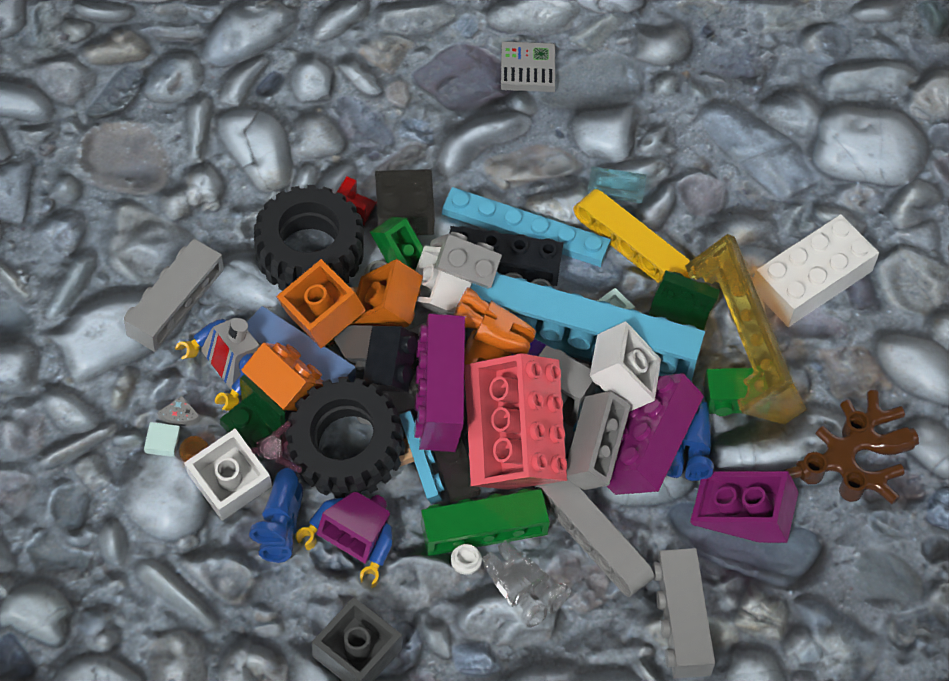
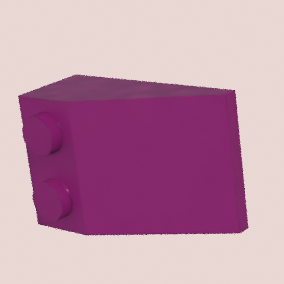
[690,471,799,543]

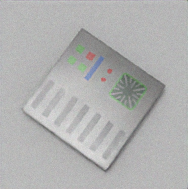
[501,42,555,92]

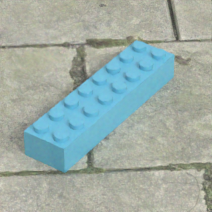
[471,272,705,382]

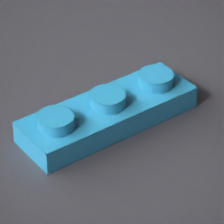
[399,411,445,505]

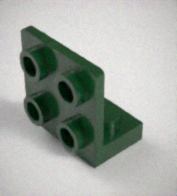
[219,375,287,463]

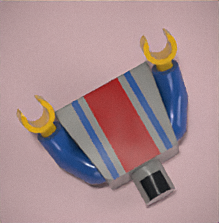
[175,318,259,411]

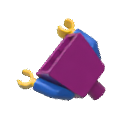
[296,492,392,588]

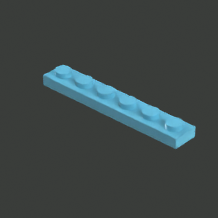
[442,187,611,267]

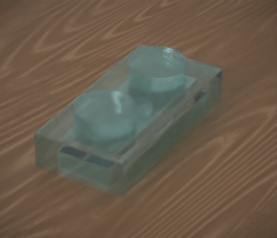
[587,166,647,203]

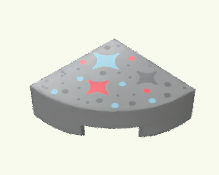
[157,396,200,426]

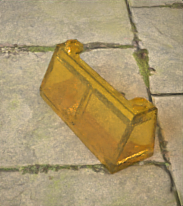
[685,234,807,424]

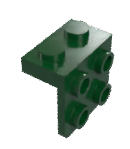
[648,270,720,331]

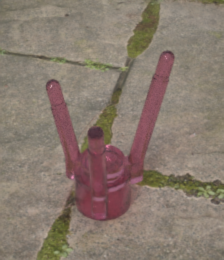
[251,421,302,473]

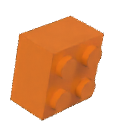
[276,259,366,348]
[350,259,423,327]
[241,342,323,411]

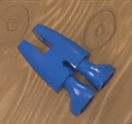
[667,401,714,481]
[249,468,304,563]

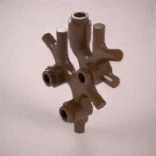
[784,390,919,505]

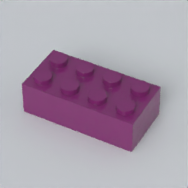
[414,314,465,452]
[607,373,704,495]

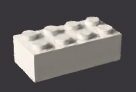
[751,214,879,327]

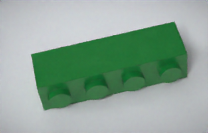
[421,489,550,556]

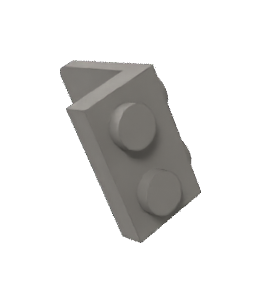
[430,232,502,289]

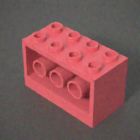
[464,354,567,490]

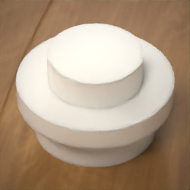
[451,544,482,575]

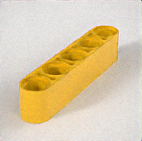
[573,189,696,283]

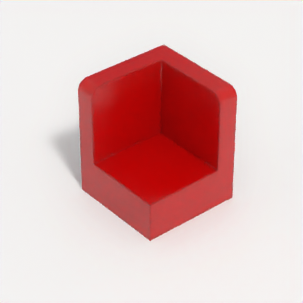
[336,176,376,225]

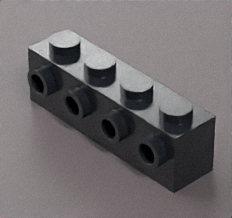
[449,226,564,286]

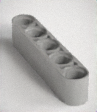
[534,480,654,597]

